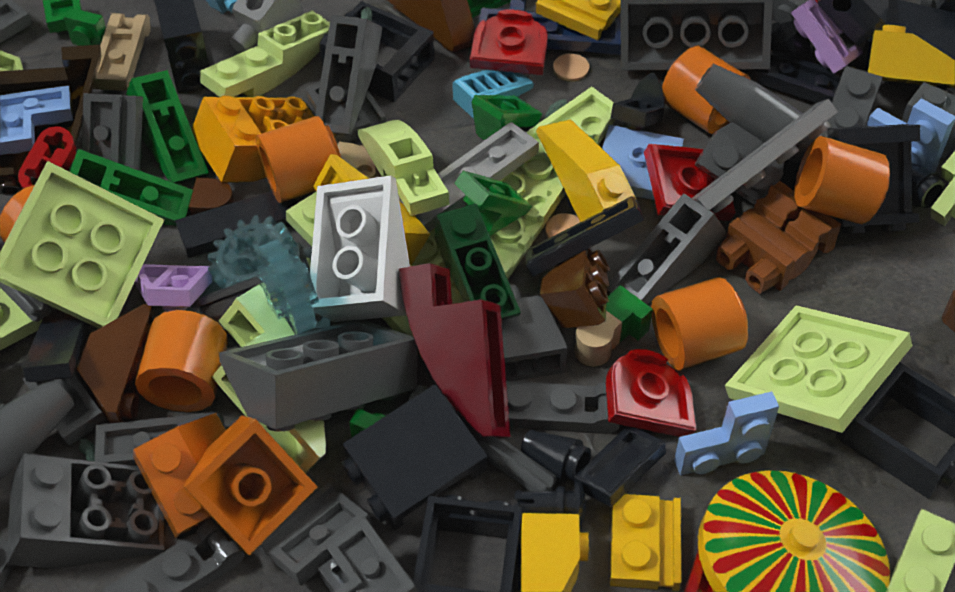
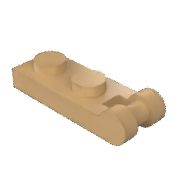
[93,13,150,91]

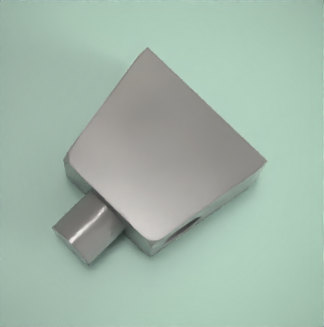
[229,0,305,53]

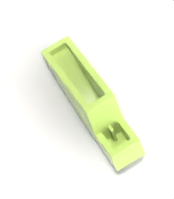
[212,284,326,473]

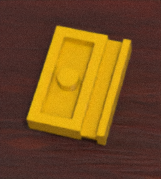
[536,0,621,41]
[610,494,681,591]

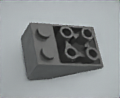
[7,453,165,569]

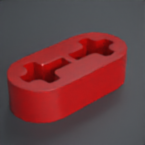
[18,126,77,189]

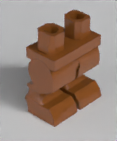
[716,181,841,294]

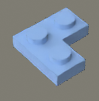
[0,86,73,155]
[867,98,955,172]
[674,391,779,476]

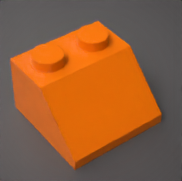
[133,413,226,538]
[183,415,317,555]

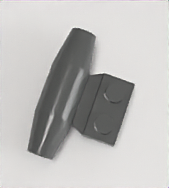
[694,64,827,205]
[0,380,75,480]

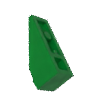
[126,70,209,184]
[69,149,193,226]

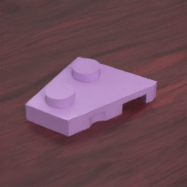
[791,0,863,74]
[134,264,212,311]

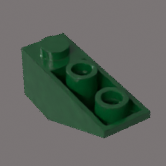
[434,203,521,321]

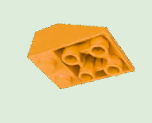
[192,96,314,183]

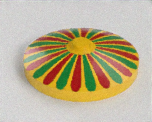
[698,470,890,592]

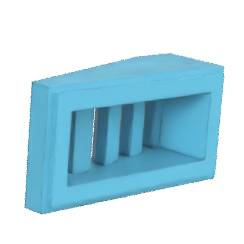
[453,70,533,119]

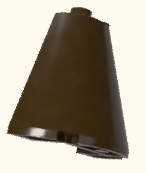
[0,45,101,196]

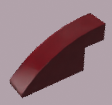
[399,263,510,438]

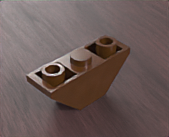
[387,0,476,52]
[540,248,610,328]
[77,304,156,424]

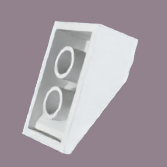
[307,175,410,322]

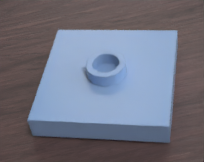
[602,125,684,200]

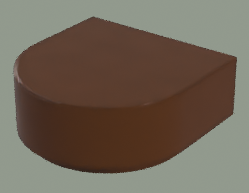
[189,178,234,215]

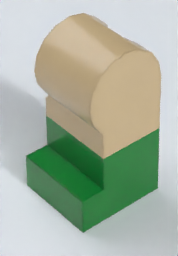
[574,285,653,367]

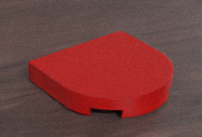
[470,9,548,75]
[606,349,696,437]

